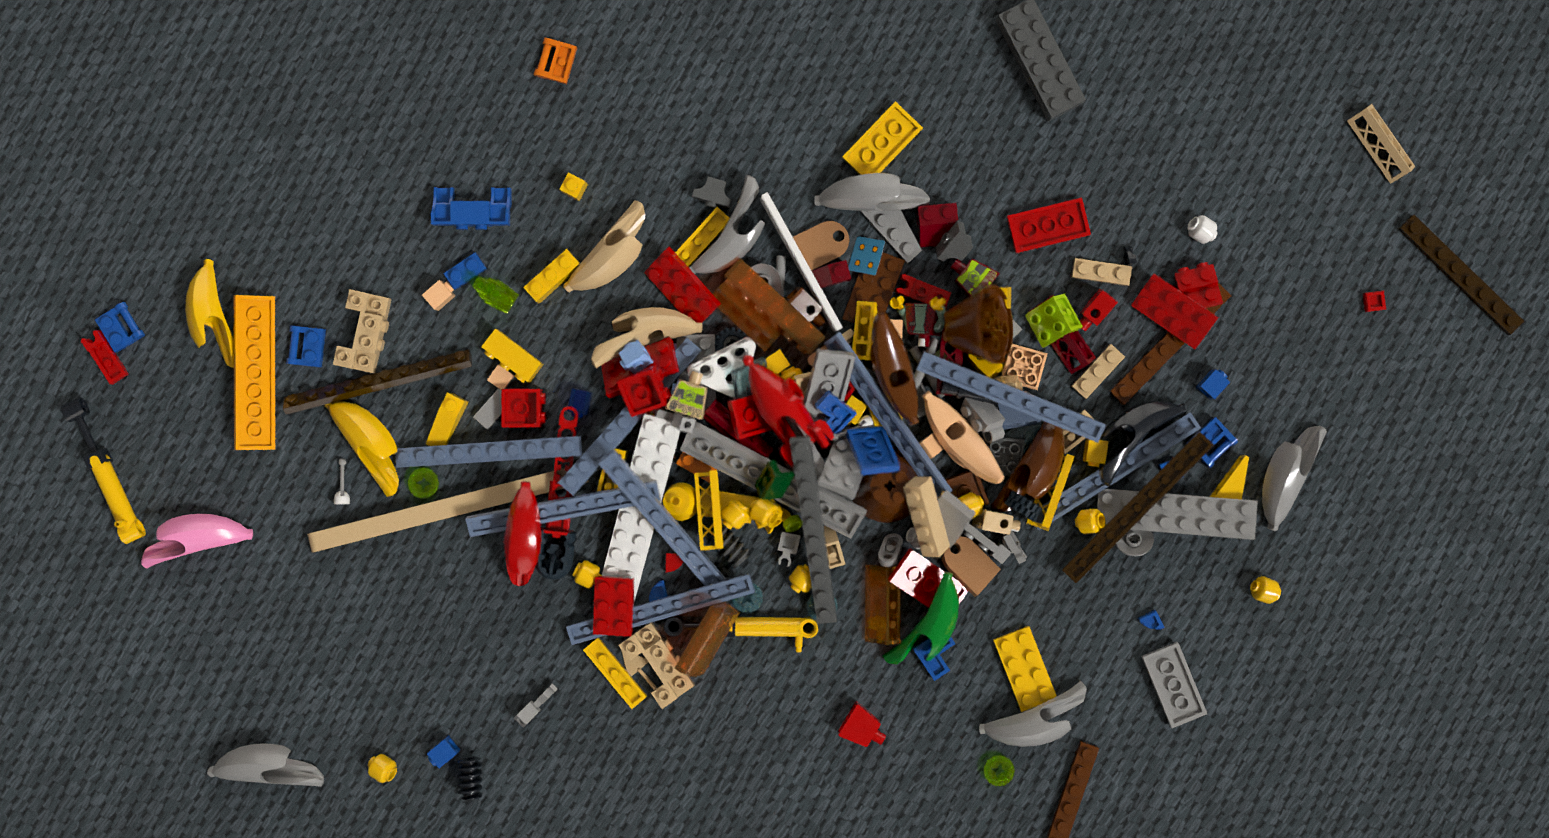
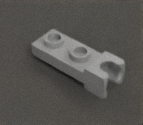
[963,524,1011,564]

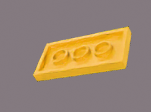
[842,101,923,175]
[993,626,1057,712]

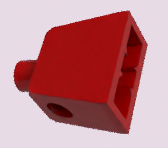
[1080,288,1118,332]
[838,701,886,747]

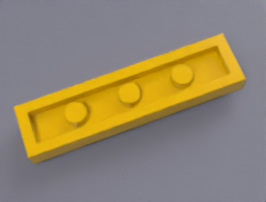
[675,207,729,267]
[583,637,647,709]

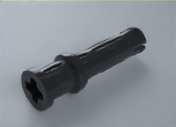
[939,380,998,405]

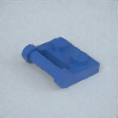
[95,302,145,353]
[286,326,326,367]
[1186,417,1238,468]

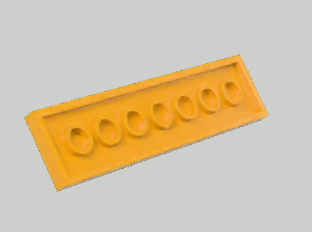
[234,295,275,450]

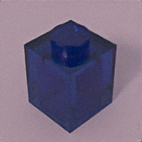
[567,388,593,418]

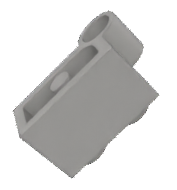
[960,398,1005,443]

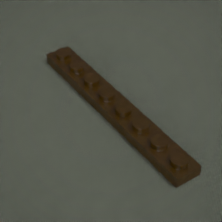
[1399,215,1524,335]

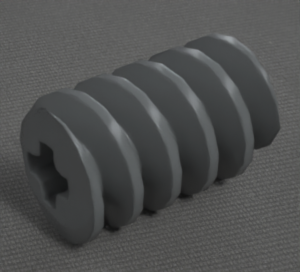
[711,526,750,568]

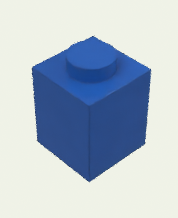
[1196,369,1230,400]
[427,735,460,768]

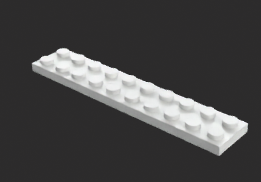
[602,413,680,602]

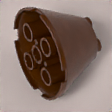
[943,285,1013,364]
[852,447,918,523]

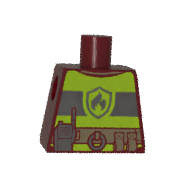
[950,259,1000,298]

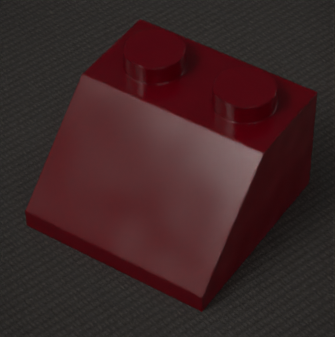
[916,203,958,247]

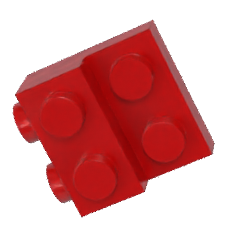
[1174,262,1223,308]
[616,365,671,417]
[501,389,546,427]

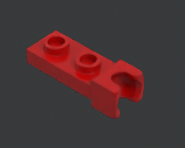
[895,274,951,305]
[81,330,129,385]

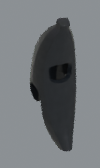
[1099,401,1186,487]

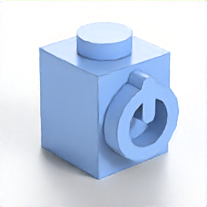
[619,340,653,374]

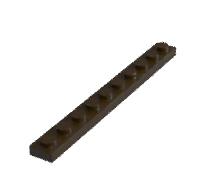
[283,349,472,415]
[1062,431,1214,583]

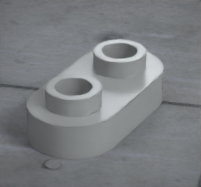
[878,533,903,567]

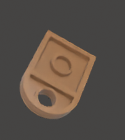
[793,221,849,271]
[941,536,1001,597]

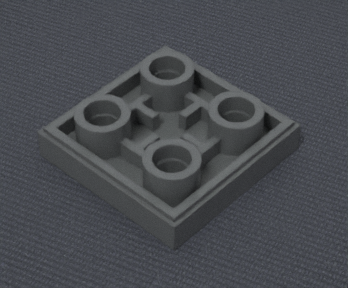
[985,437,1025,476]

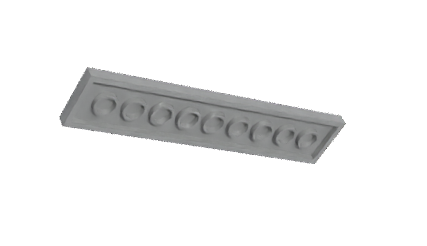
[680,421,867,539]

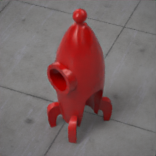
[742,355,835,468]

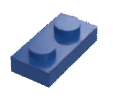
[443,252,487,290]

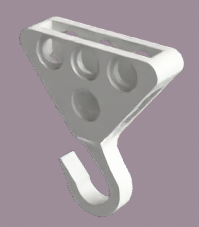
[687,337,756,400]

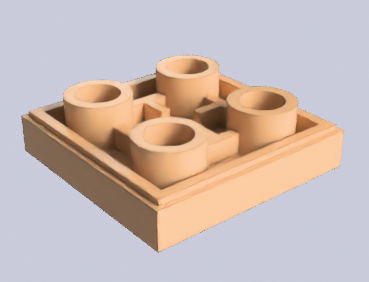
[1001,344,1048,390]

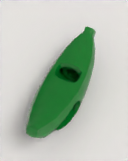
[883,572,959,665]

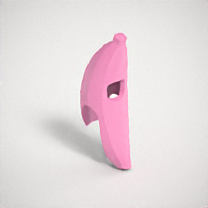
[141,514,253,569]

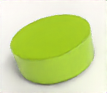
[783,515,802,533]

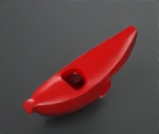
[504,481,541,586]

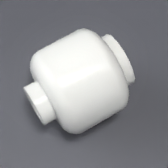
[1187,215,1217,244]

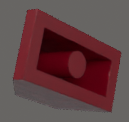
[812,260,851,289]

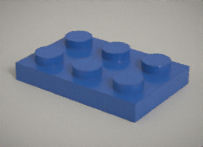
[846,426,900,475]

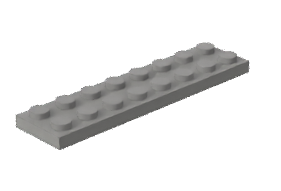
[1097,489,1258,540]

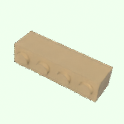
[903,477,950,557]

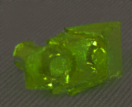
[473,276,519,314]

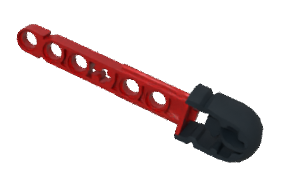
[536,406,578,580]

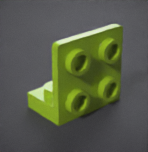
[1025,294,1083,348]

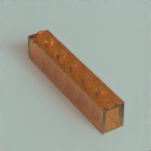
[724,258,826,355]

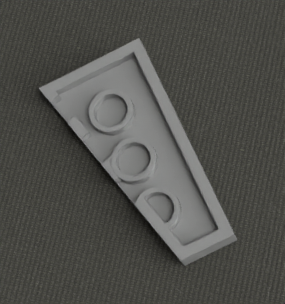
[860,210,922,264]

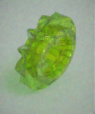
[408,468,440,498]
[984,755,1015,786]

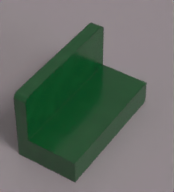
[755,460,795,500]

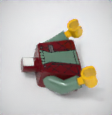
[889,296,947,347]

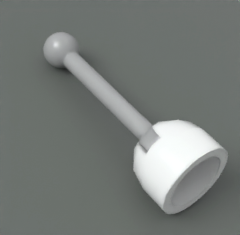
[832,415,874,441]
[334,458,350,504]

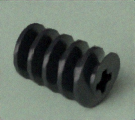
[457,757,482,800]

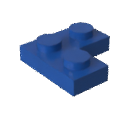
[815,390,857,441]
[913,637,955,681]

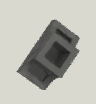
[692,177,732,209]
[936,220,973,262]

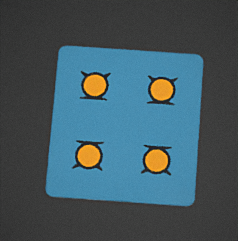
[848,236,885,275]

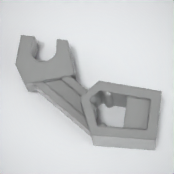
[650,407,696,433]
[514,684,557,727]

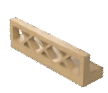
[1347,104,1415,184]

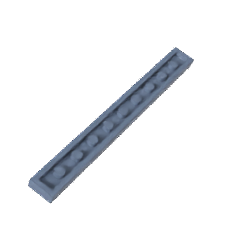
[824,332,952,497]
[558,338,702,496]
[916,351,1106,443]
[1035,412,1201,531]
[395,436,582,468]
[598,449,727,586]
[466,481,661,537]
[566,573,755,645]

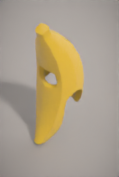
[185,259,234,368]
[325,401,399,497]

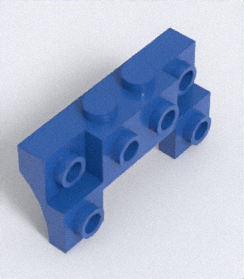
[431,187,512,230]

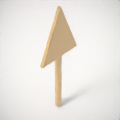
[622,651,657,690]

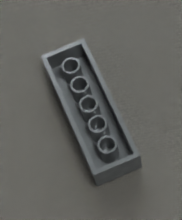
[996,0,1086,122]

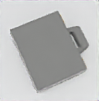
[937,490,976,548]

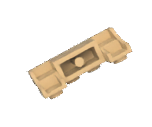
[333,289,392,373]
[618,622,695,709]

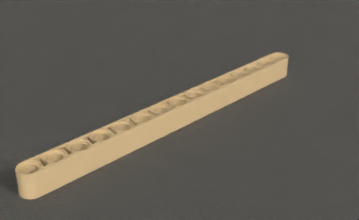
[307,468,589,553]

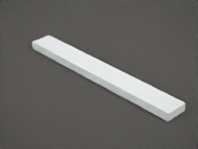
[760,192,843,332]

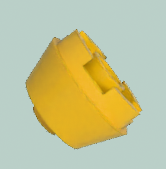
[663,482,697,521]

